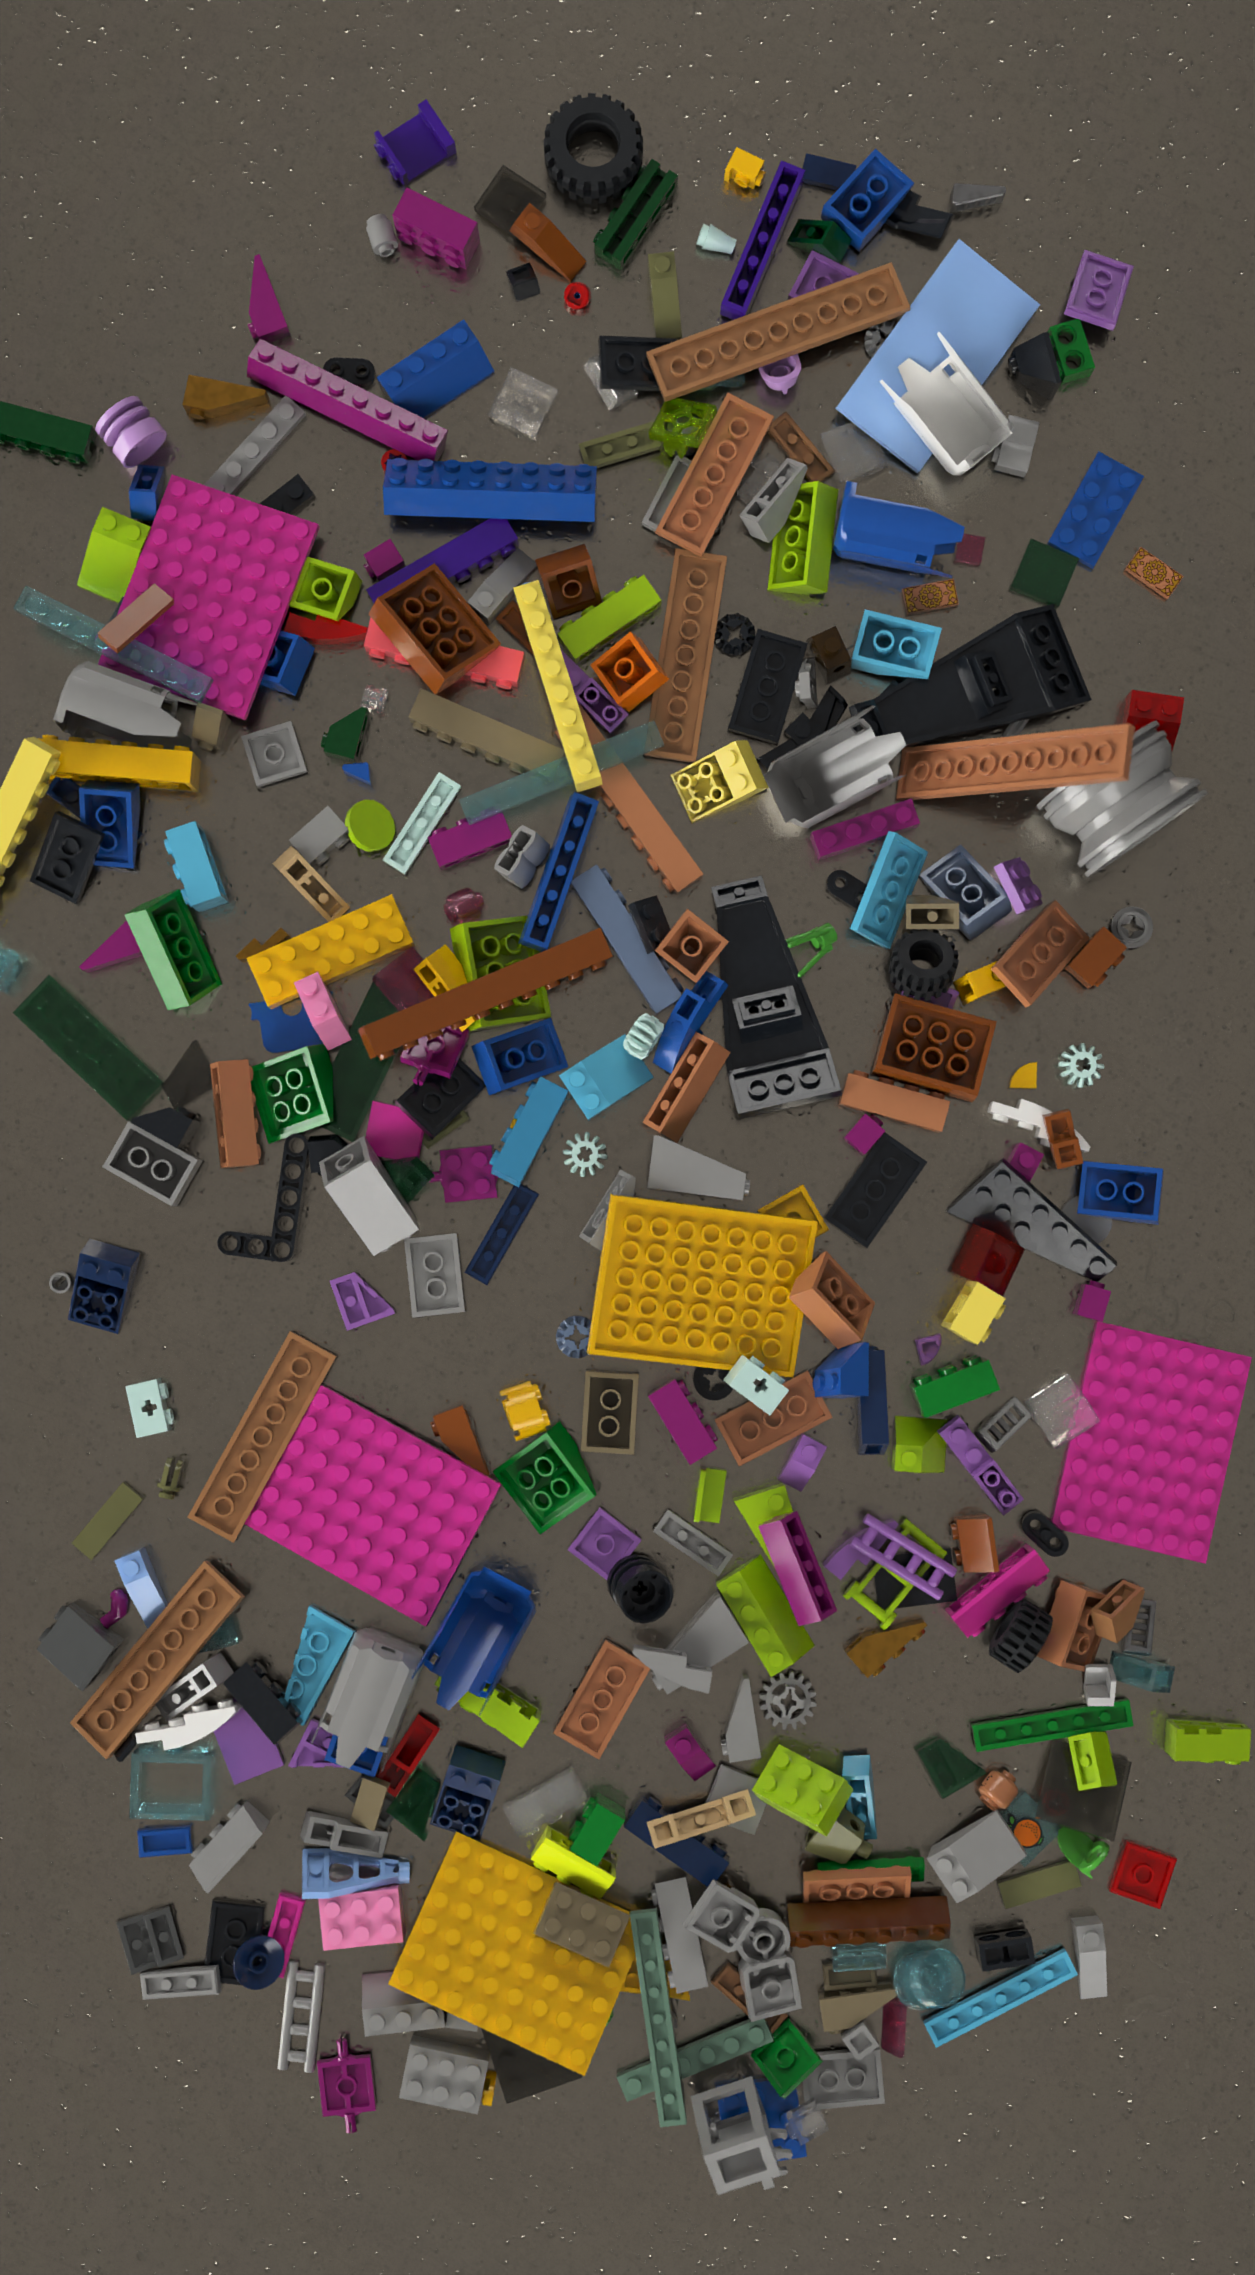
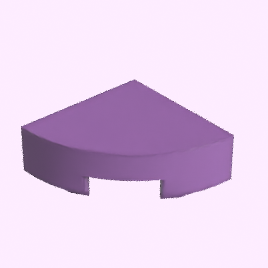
[914,1334,941,1366]

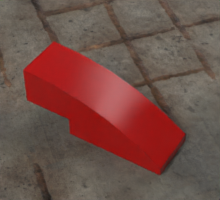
[284,613,368,645]
[377,1714,440,1797]

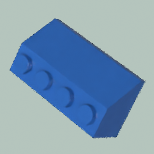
[377,319,495,419]

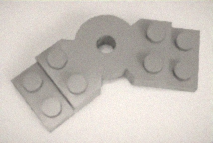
[683,1879,802,2022]

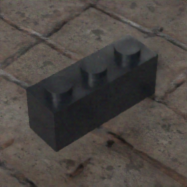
[223,1660,303,1745]

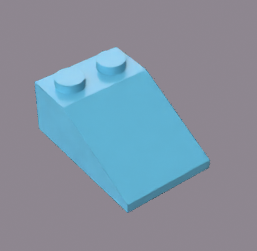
[851,609,942,679]
[559,1034,654,1121]

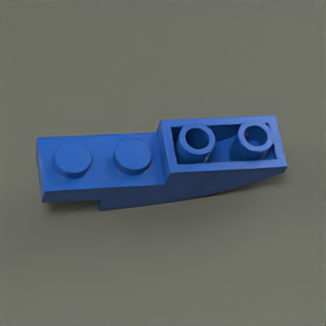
[653,971,728,1074]

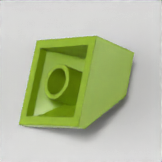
[289,556,363,621]
[891,1416,948,1473]

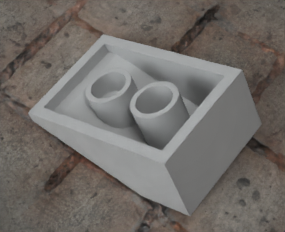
[579,1169,636,1251]
[927,1810,1027,1903]

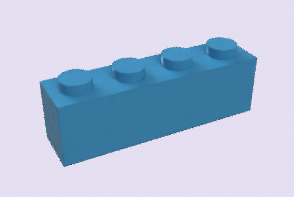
[489,1076,568,1187]

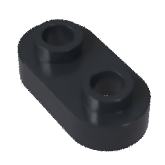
[323,357,376,388]
[826,870,867,911]
[1022,1511,1069,1557]

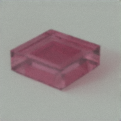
[954,534,985,565]

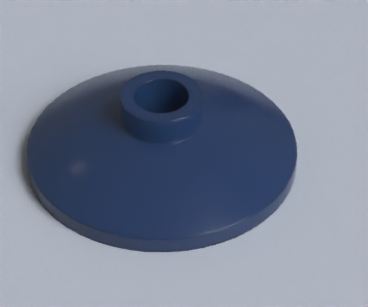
[233,1935,284,1990]

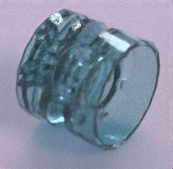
[893,1948,965,2011]

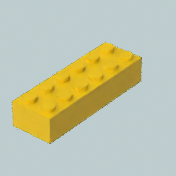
[37,735,201,792]
[246,894,415,1009]

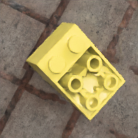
[671,740,769,823]

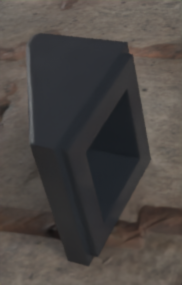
[506,263,540,301]
[114,1731,137,1762]

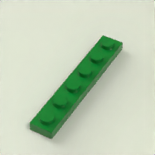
[971,1698,1134,1752]

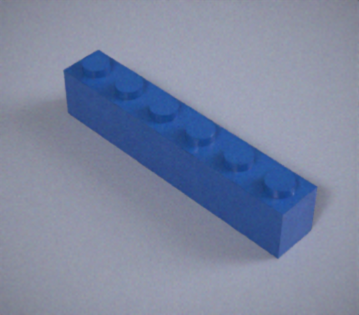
[518,792,599,952]

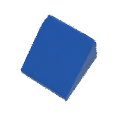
[342,762,372,786]

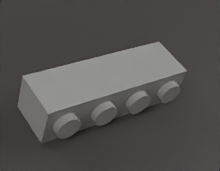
[651,1877,709,1994]

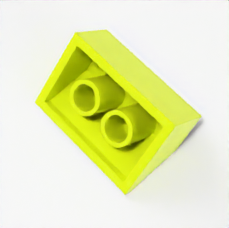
[531,1825,616,1899]

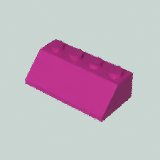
[945,1543,1050,1638]

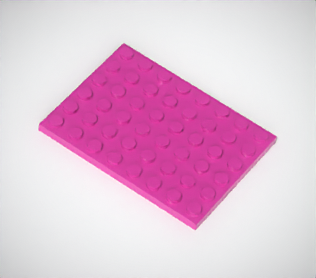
[98,474,320,720]
[1051,1321,1252,1564]
[245,1384,502,1627]

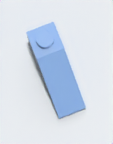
[114,1547,168,1629]

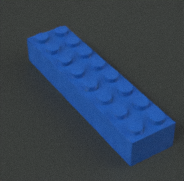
[383,458,597,522]

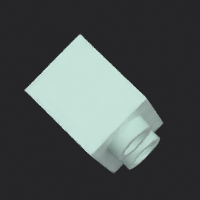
[723,1355,789,1415]
[125,1378,174,1438]

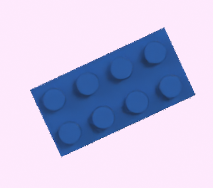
[1047,451,1144,569]

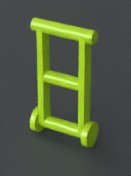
[843,1518,947,1630]

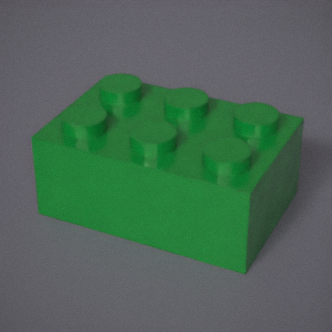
[908,1355,1000,1418]

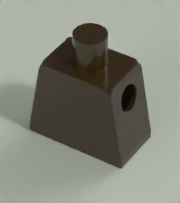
[806,626,851,685]

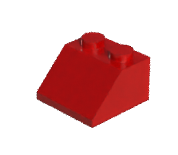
[1122,690,1184,752]

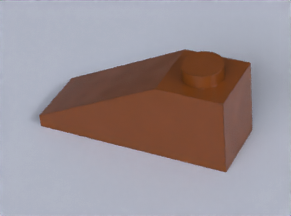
[509,203,586,282]
[430,1404,491,1478]

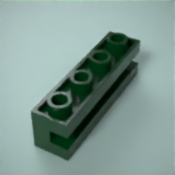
[593,159,678,271]
[0,401,97,464]

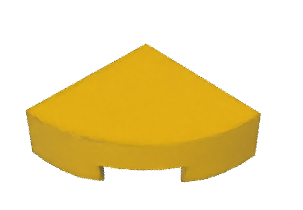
[1009,1062,1037,1089]
[481,2070,497,2106]

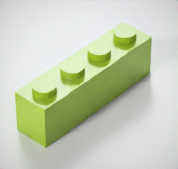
[557,575,662,664]

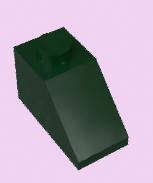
[787,219,852,262]
[321,707,370,763]

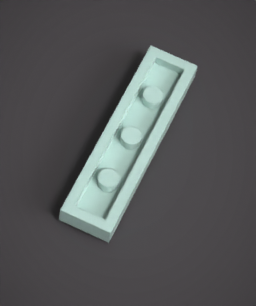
[383,772,462,875]

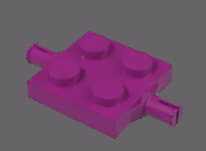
[400,1026,470,1086]
[424,1144,498,1203]
[317,2038,377,2133]

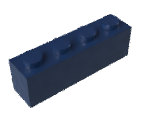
[624,1795,729,1887]

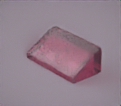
[881,1996,907,2058]

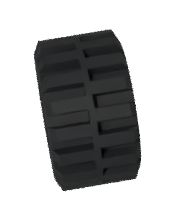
[889,929,959,1001]
[989,1598,1053,1673]

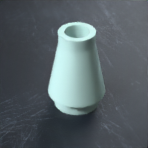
[696,223,737,255]

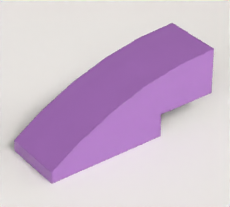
[822,1518,899,1580]

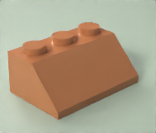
[789,1251,875,1349]
[1037,1580,1107,1672]

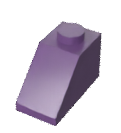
[778,1433,827,1492]

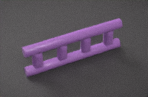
[848,1513,957,1600]

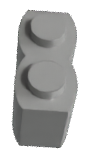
[991,415,1039,477]
[494,825,550,889]

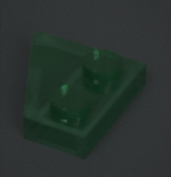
[381,1156,435,1204]

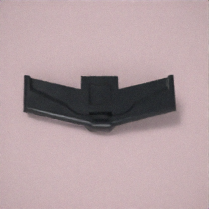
[885,190,955,239]
[756,685,848,772]

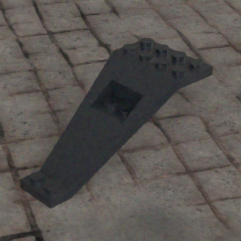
[711,875,842,1120]

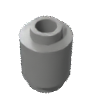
[366,214,398,257]

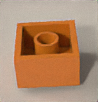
[590,632,669,712]

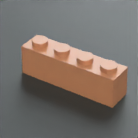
[642,1032,730,1143]
[210,1059,261,1169]
[838,1070,950,1133]

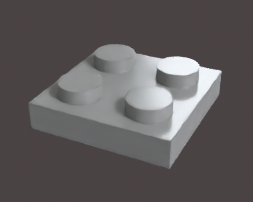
[241,721,308,788]

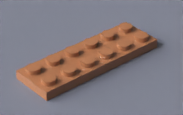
[655,393,774,557]

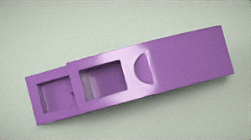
[561,650,629,733]
[937,1415,1024,1516]

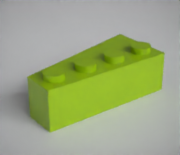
[733,1483,793,1570]
[434,1676,542,1748]

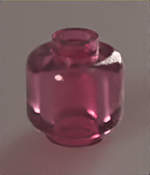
[443,887,484,925]

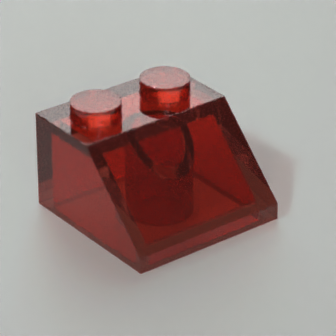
[951,1224,1025,1296]

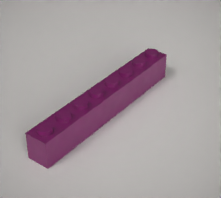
[247,339,448,461]

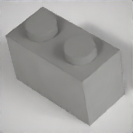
[289,806,350,867]

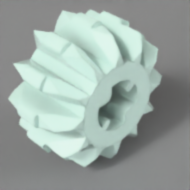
[623,1013,664,1060]
[1058,1043,1104,1088]
[563,1132,607,1177]

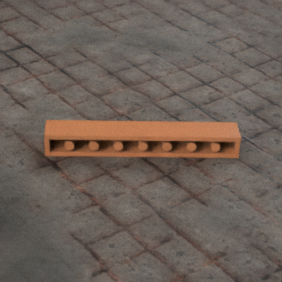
[554,704,703,896]

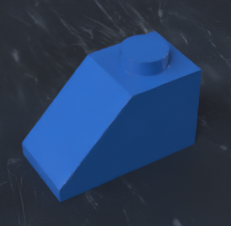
[129,465,165,522]

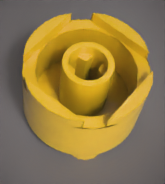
[499,1381,551,1441]

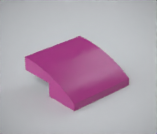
[366,1101,424,1164]

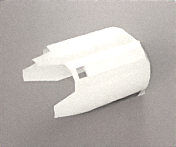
[880,331,1013,476]

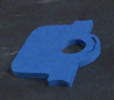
[249,991,333,1053]

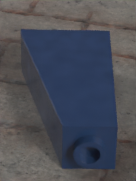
[857,1346,889,1455]

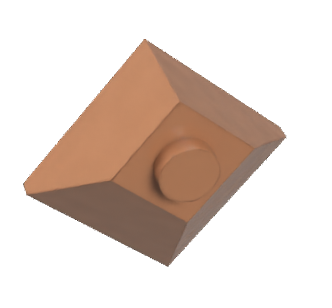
[654,909,729,983]

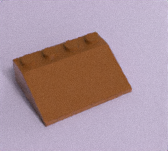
[369,563,501,695]
[871,993,997,1102]

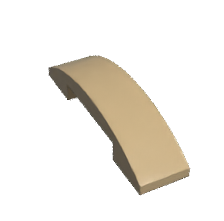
[646,1789,756,1849]

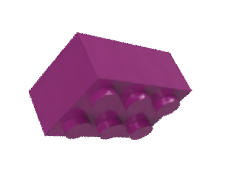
[392,187,480,269]
[647,1377,718,1465]

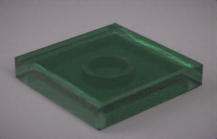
[1010,539,1079,608]

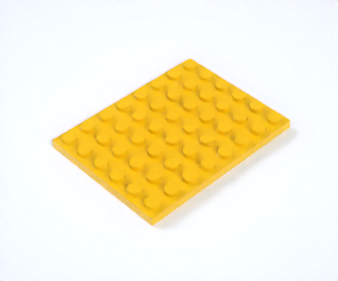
[587,1194,818,1378]
[388,1831,635,2076]

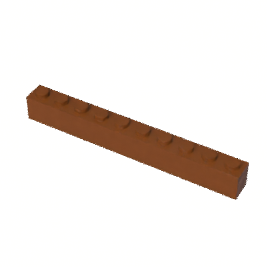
[358,927,613,1061]

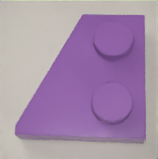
[330,1272,396,1331]
[288,1718,342,1768]

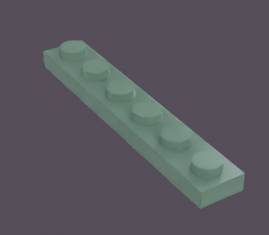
[617,2018,774,2102]

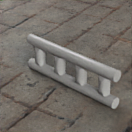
[277,1960,325,2073]

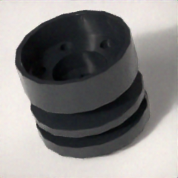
[607,1554,673,1624]

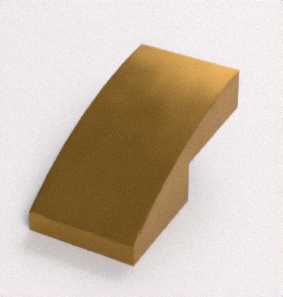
[236,928,291,962]

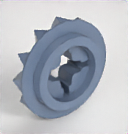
[556,1316,591,1358]

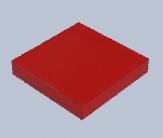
[1108,1839,1177,1909]

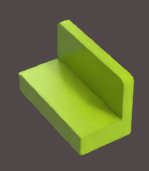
[693,1466,727,1523]
[1068,1731,1117,1791]

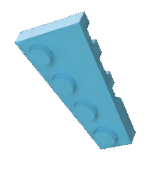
[284,1605,356,1726]

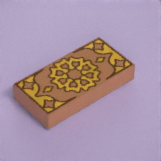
[1125,547,1184,599]
[902,579,959,616]

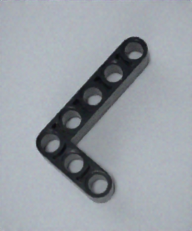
[217,1133,309,1262]

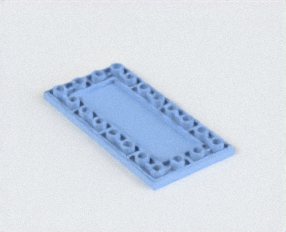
[835,239,1040,473]

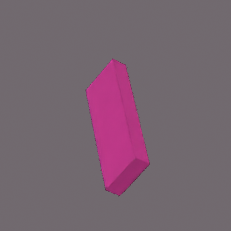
[268,1891,306,1978]

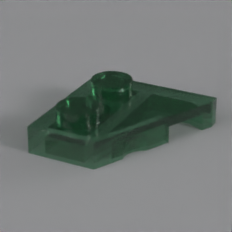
[916,1738,986,1799]
[386,1768,440,1841]

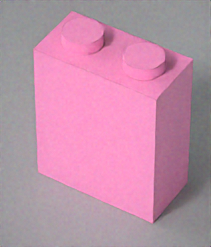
[294,972,352,1051]

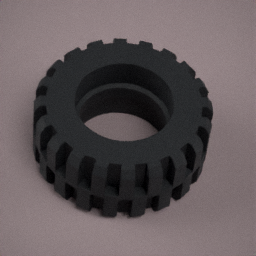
[544,93,643,204]

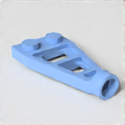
[302,1848,410,1899]

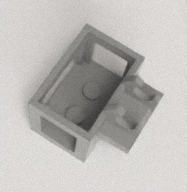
[691,2076,793,2195]

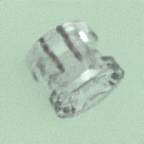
[361,684,388,714]

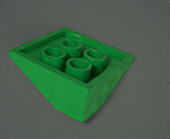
[251,1044,333,1144]
[492,1421,597,1534]

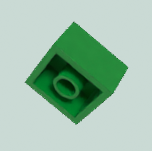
[568,1792,625,1866]

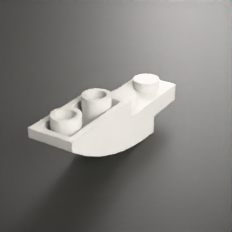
[987,1099,1090,1153]
[135,1698,242,1750]

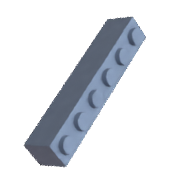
[571,864,684,1015]

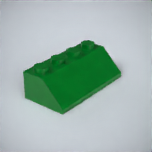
[124,889,222,1010]

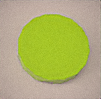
[345,799,395,852]

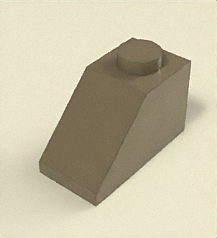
[192,702,231,751]
[906,895,959,929]

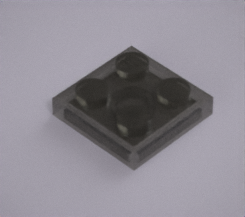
[474,165,546,240]

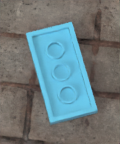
[850,831,928,949]

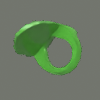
[1057,1826,1110,1879]

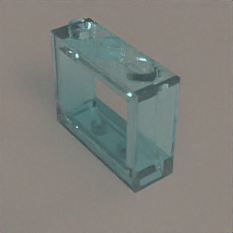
[129,1745,216,1821]

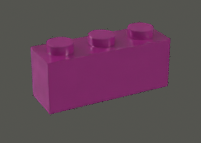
[428,807,512,870]

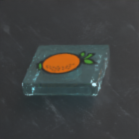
[1000,1790,1061,1867]

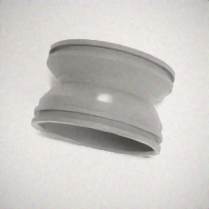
[1036,720,1208,878]

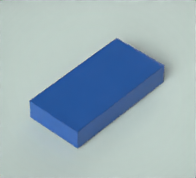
[137,1825,194,1858]

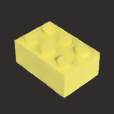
[941,1280,1006,1345]

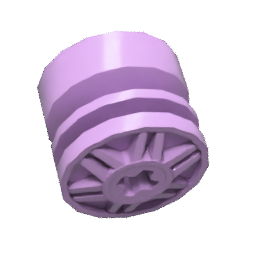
[95,396,167,468]

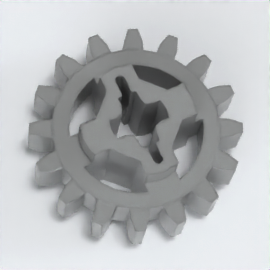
[759,1670,817,1730]

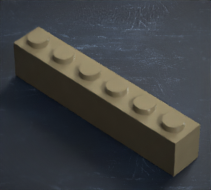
[409,688,566,784]

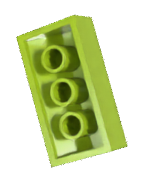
[768,481,838,595]
[715,1554,815,1677]

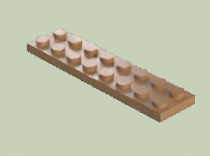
[644,548,727,763]
[187,1331,337,1543]
[70,1561,245,1759]

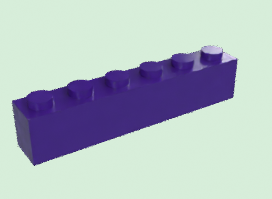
[720,160,805,320]
[366,518,519,605]

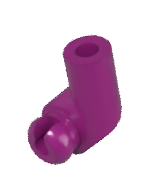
[100,1589,128,1629]

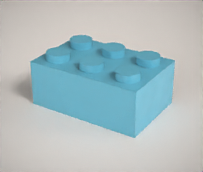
[164,821,229,913]

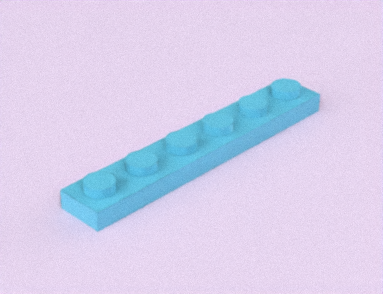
[923,1948,1078,2048]

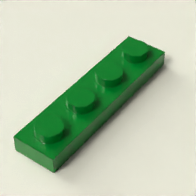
[817,1856,925,1882]

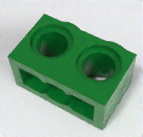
[1048,319,1095,385]

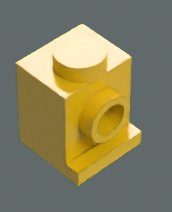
[724,147,766,189]

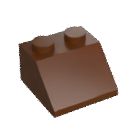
[535,544,602,619]
[950,1513,1000,1573]

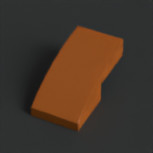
[1042,1109,1083,1170]

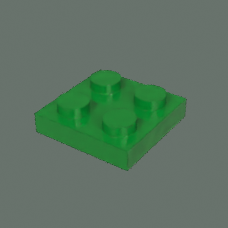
[750,2018,823,2099]

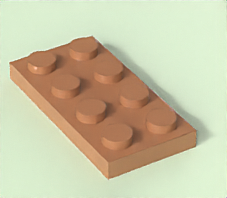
[991,900,1090,1008]
[714,1370,833,1467]
[553,1639,650,1759]
[803,1865,911,1903]

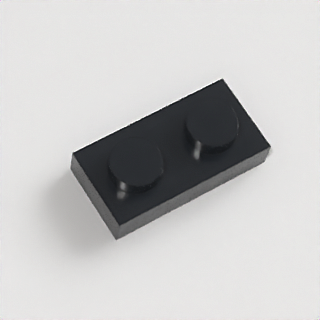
[260,474,315,515]

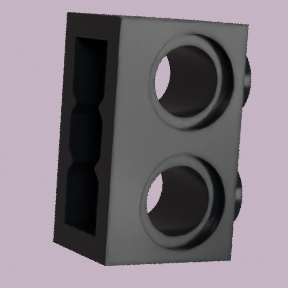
[974,1928,1036,1972]

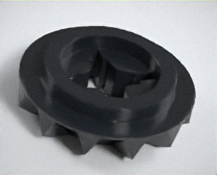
[714,613,755,655]
[693,1367,733,1400]

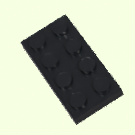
[728,629,808,745]
[824,1132,927,1248]

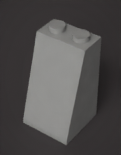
[647,1135,750,1201]
[319,1136,419,1256]
[651,1590,749,1695]

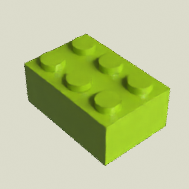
[752,1744,853,1837]

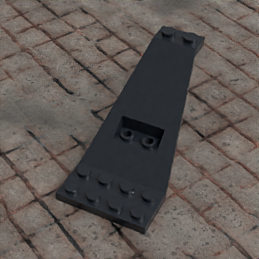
[848,604,1092,747]

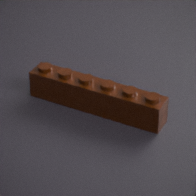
[787,1896,951,1948]

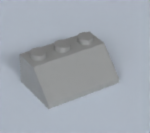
[189,1800,270,1893]
[362,1970,447,2037]

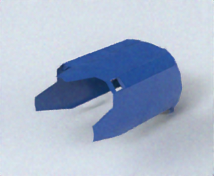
[833,481,965,578]
[411,1567,536,1716]

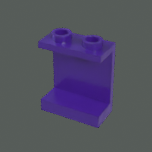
[374,99,457,186]

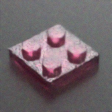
[372,947,434,1011]

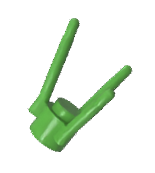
[785,923,838,977]

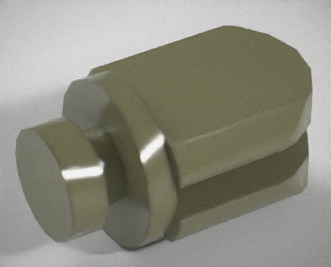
[157,1457,184,1500]

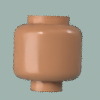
[978,1770,1018,1811]

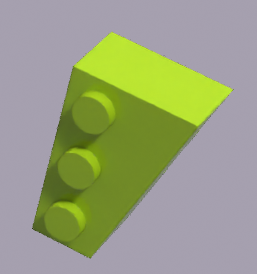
[1164,1719,1251,1765]

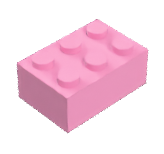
[318,1883,406,1951]

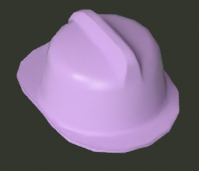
[758,354,801,395]

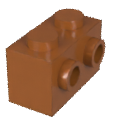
[1064,926,1127,989]

